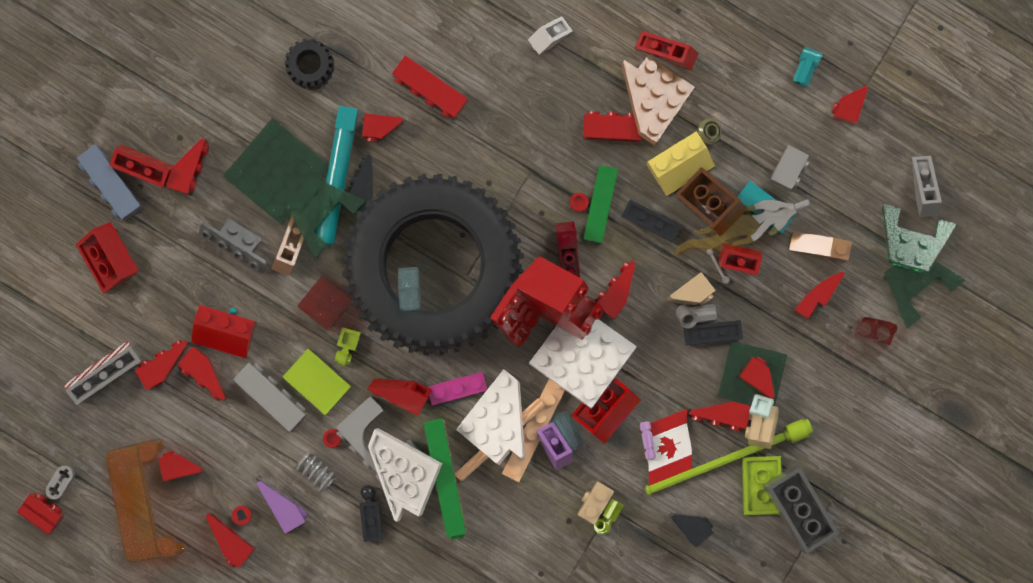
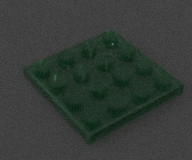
[223,118,329,226]

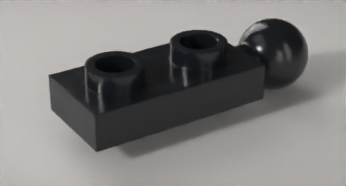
[359,485,383,542]

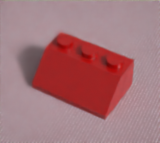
[75,222,139,294]
[191,305,257,359]
[571,378,641,444]

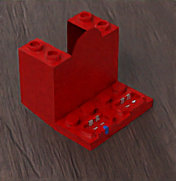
[490,256,603,348]

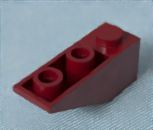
[555,221,580,278]

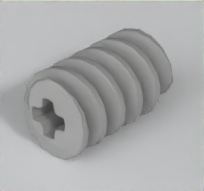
[296,450,337,493]

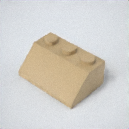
[666,272,715,306]

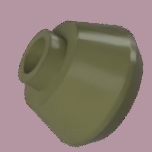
[697,118,722,144]

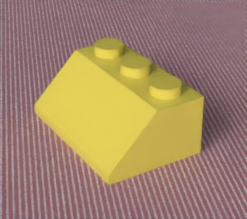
[646,131,715,196]

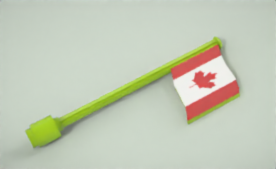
[645,408,813,496]

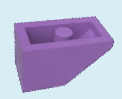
[536,422,573,471]

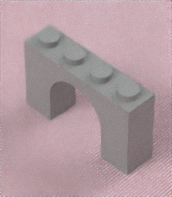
[336,396,421,481]

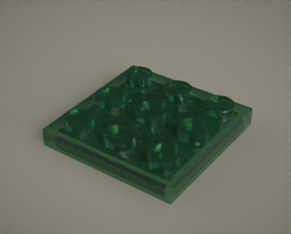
[717,341,787,406]

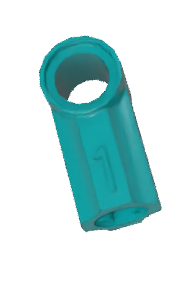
[792,46,823,87]

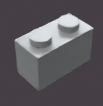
[769,145,809,191]

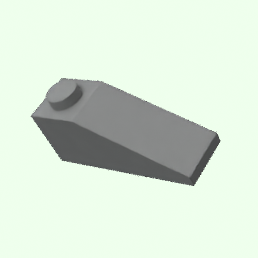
[912,156,942,217]

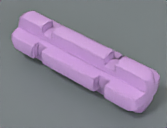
[640,421,656,460]

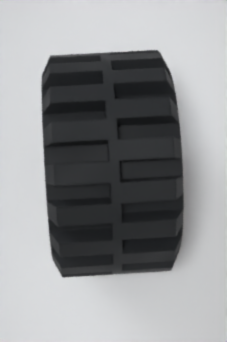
[285,39,334,90]

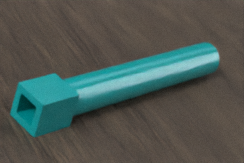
[315,106,359,248]

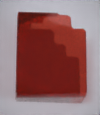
[854,317,897,345]

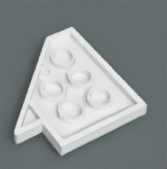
[456,369,525,465]
[368,428,442,522]

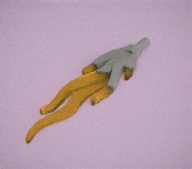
[674,199,811,255]

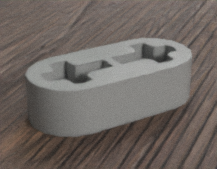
[46,465,75,500]

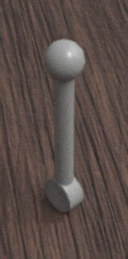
[706,248,730,284]

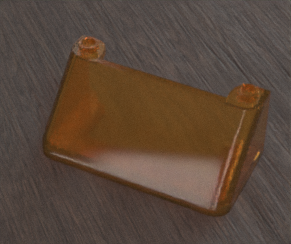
[106,439,185,563]

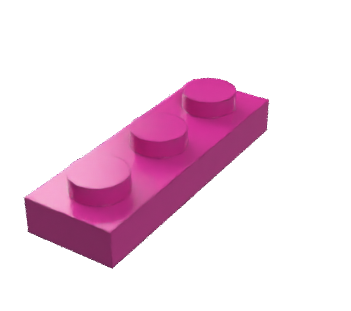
[428,372,487,405]

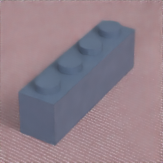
[77,144,143,221]

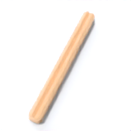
[455,398,545,481]

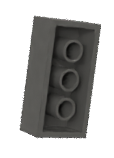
[762,465,839,554]

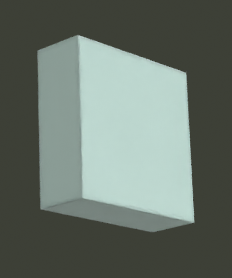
[749,394,774,419]

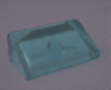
[553,411,584,451]

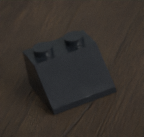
[669,512,714,547]

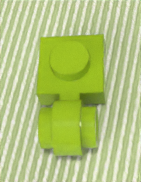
[334,327,361,366]
[594,499,624,535]

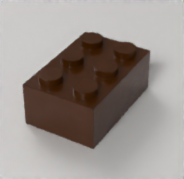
[675,167,747,237]

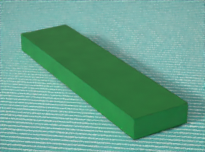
[583,165,618,244]

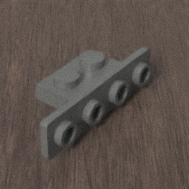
[199,219,267,274]

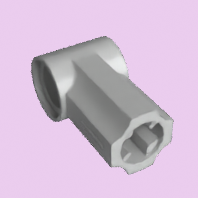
[676,304,717,328]

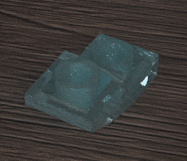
[398,267,421,311]

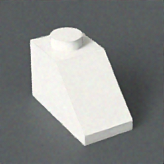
[528,16,573,55]

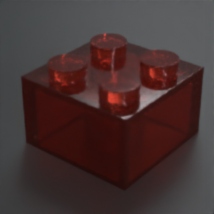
[297,276,351,331]

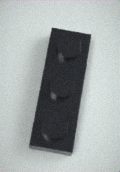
[621,199,681,243]
[683,320,743,346]

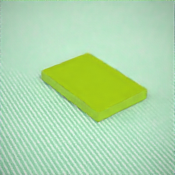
[283,348,351,415]
[742,456,782,515]

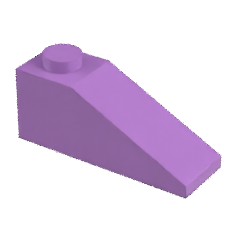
[256,481,308,534]

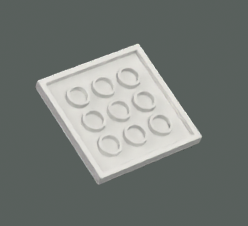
[529,319,637,409]

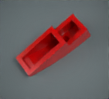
[793,271,845,319]

